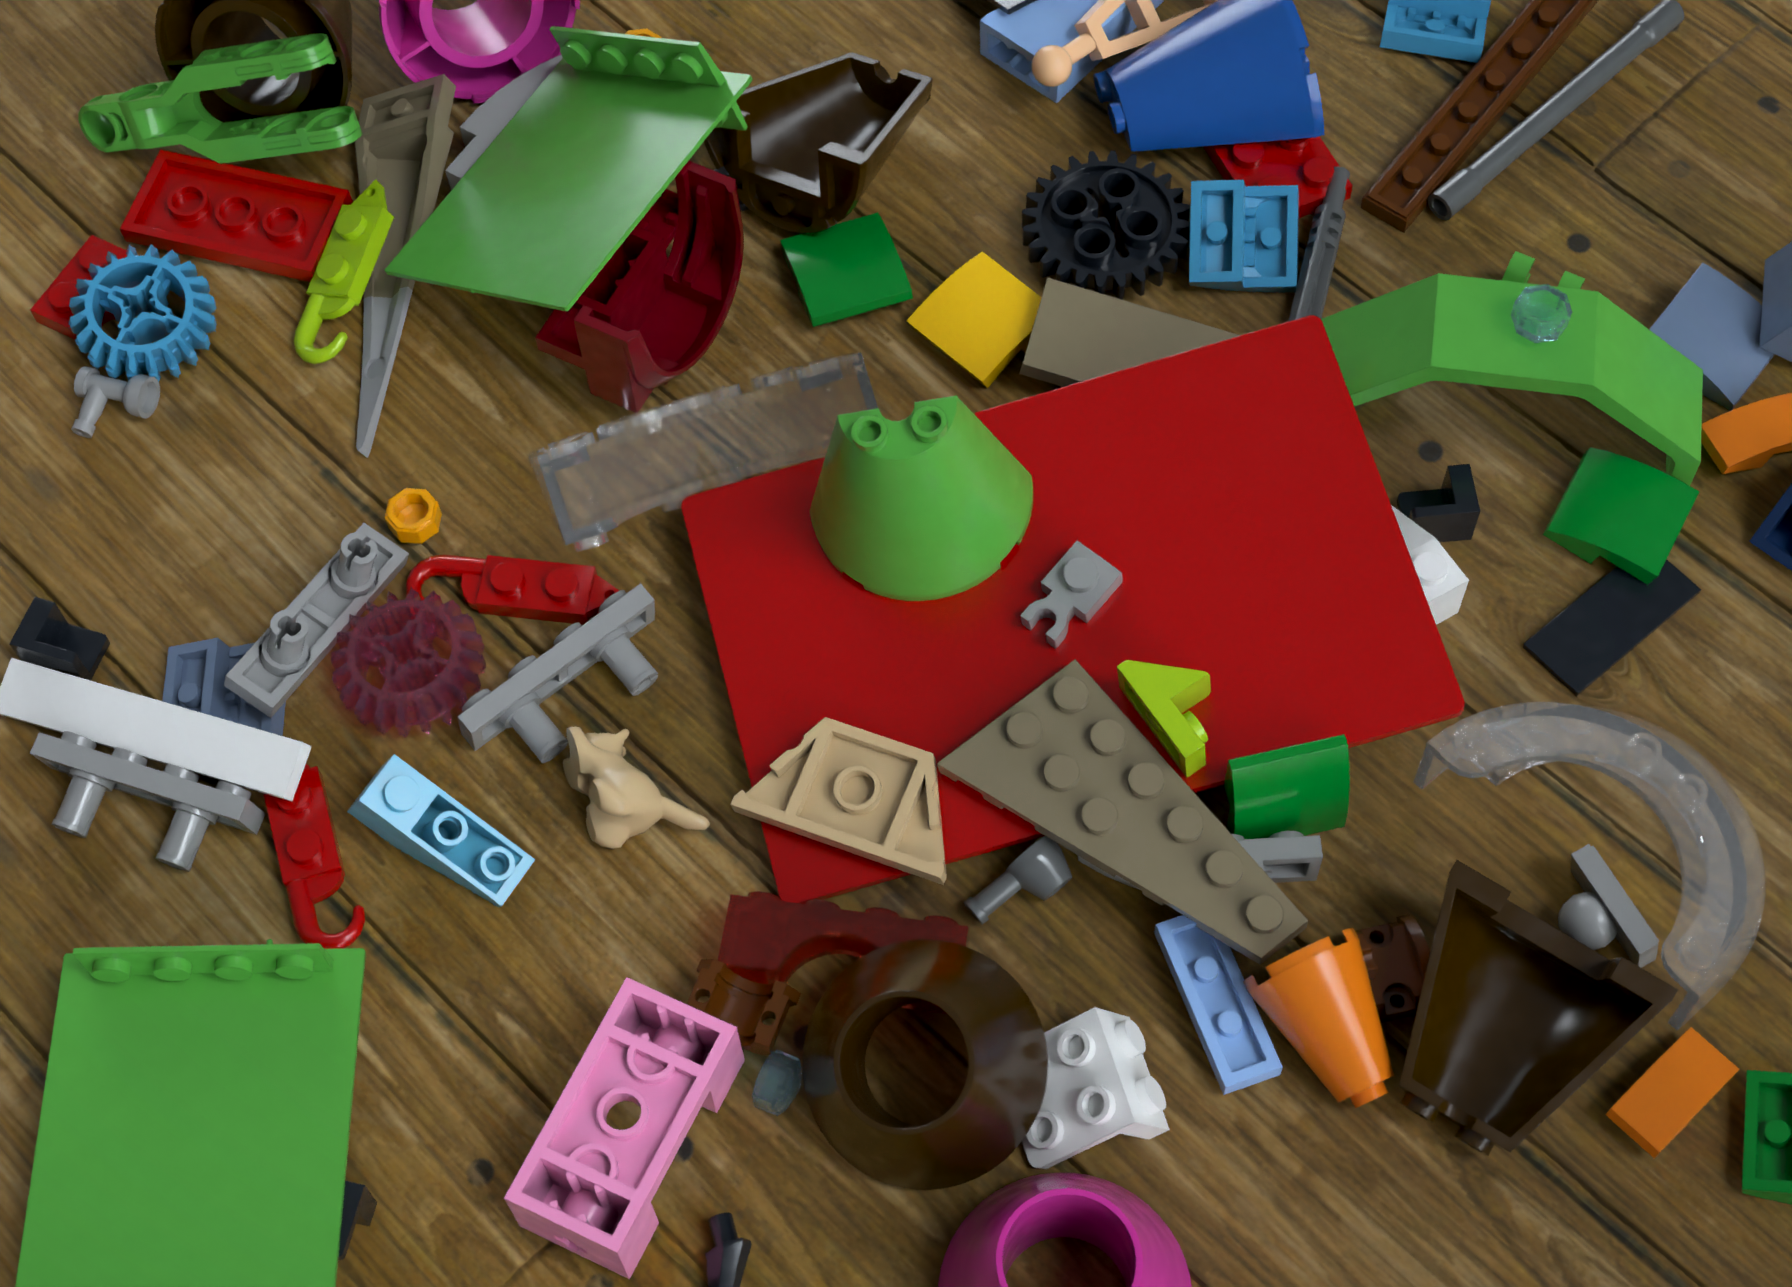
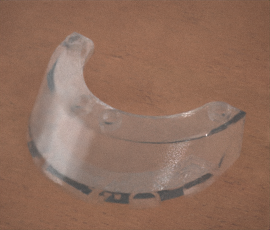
[527,352,878,552]
[1414,702,1766,1031]

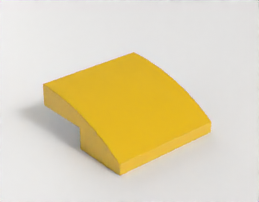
[906,251,1041,389]

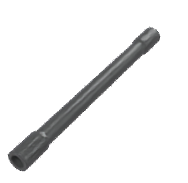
[1428,0,1685,220]

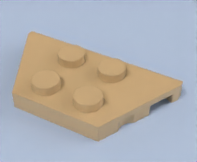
[730,717,947,885]

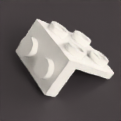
[1022,1007,1170,1169]

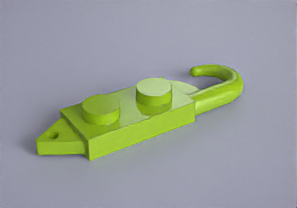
[294,180,394,364]

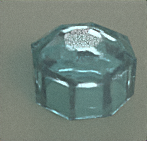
[1511,284,1572,343]
[752,1049,803,1116]

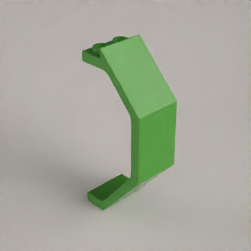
[1321,273,1703,486]

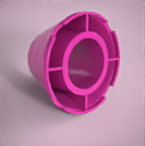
[379,0,580,103]
[938,1172,1192,1287]

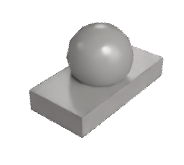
[1558,844,1659,968]

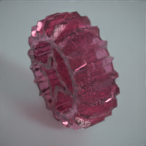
[331,587,486,738]

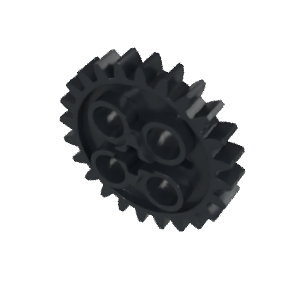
[1022,150,1190,300]

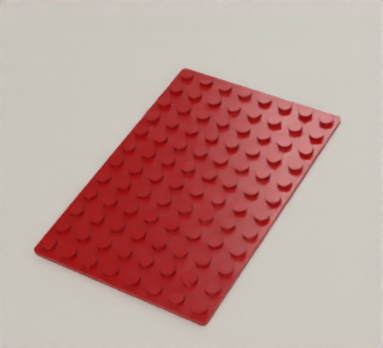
[681,315,1465,908]

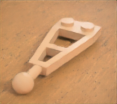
[1031,0,1217,87]

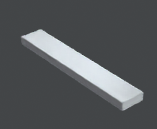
[0,658,312,801]

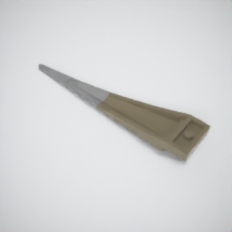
[355,74,456,458]

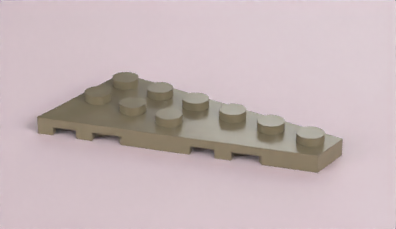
[937,659,1308,965]

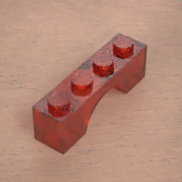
[718,891,969,1014]

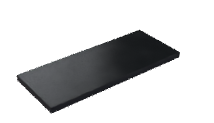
[1523,559,1701,697]

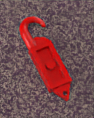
[406,554,619,625]
[263,764,365,949]

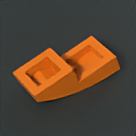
[1701,393,1792,474]
[1606,1027,1740,1158]

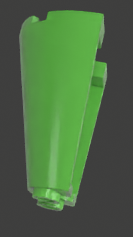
[810,395,1034,601]

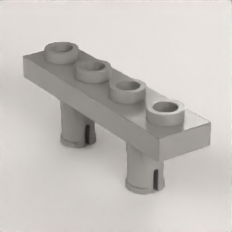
[224,523,409,718]
[457,583,658,763]
[30,731,266,872]

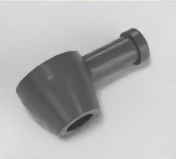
[963,836,1072,925]

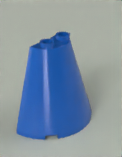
[1093,0,1324,152]

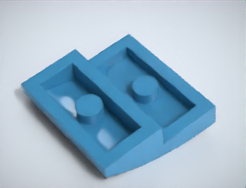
[1380,0,1491,63]
[1189,180,1299,293]

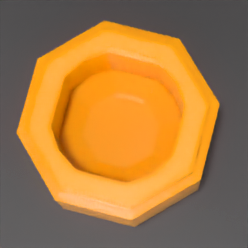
[385,488,442,544]

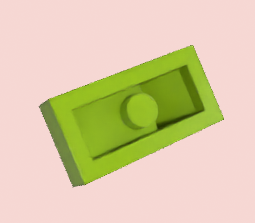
[1117,660,1211,778]

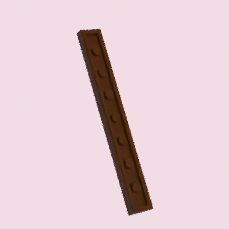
[1361,0,1599,233]

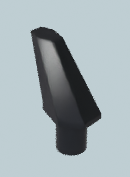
[705,1213,752,1287]

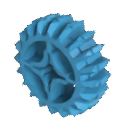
[69,244,217,382]

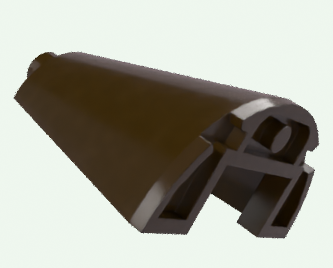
[704,52,933,233]
[1399,860,1678,1156]

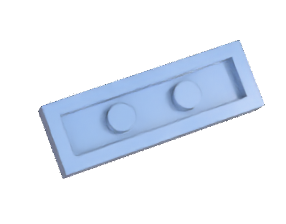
[1154,915,1283,1095]

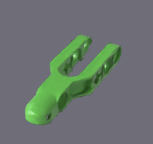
[78,33,363,164]

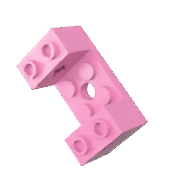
[504,977,745,1279]

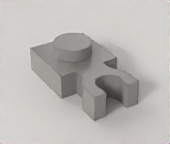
[1020,541,1123,649]

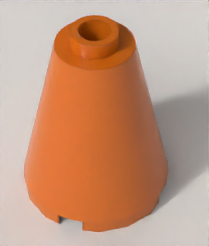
[1243,928,1394,1109]

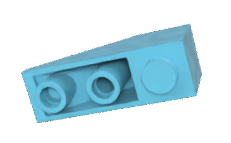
[347,754,535,908]

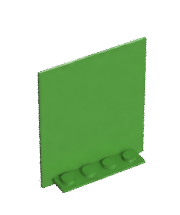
[385,26,753,311]
[15,939,366,1287]

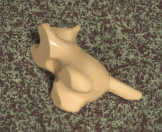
[563,727,710,849]

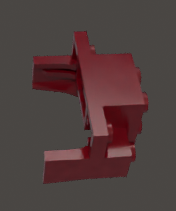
[535,161,744,414]

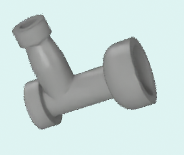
[71,366,160,438]

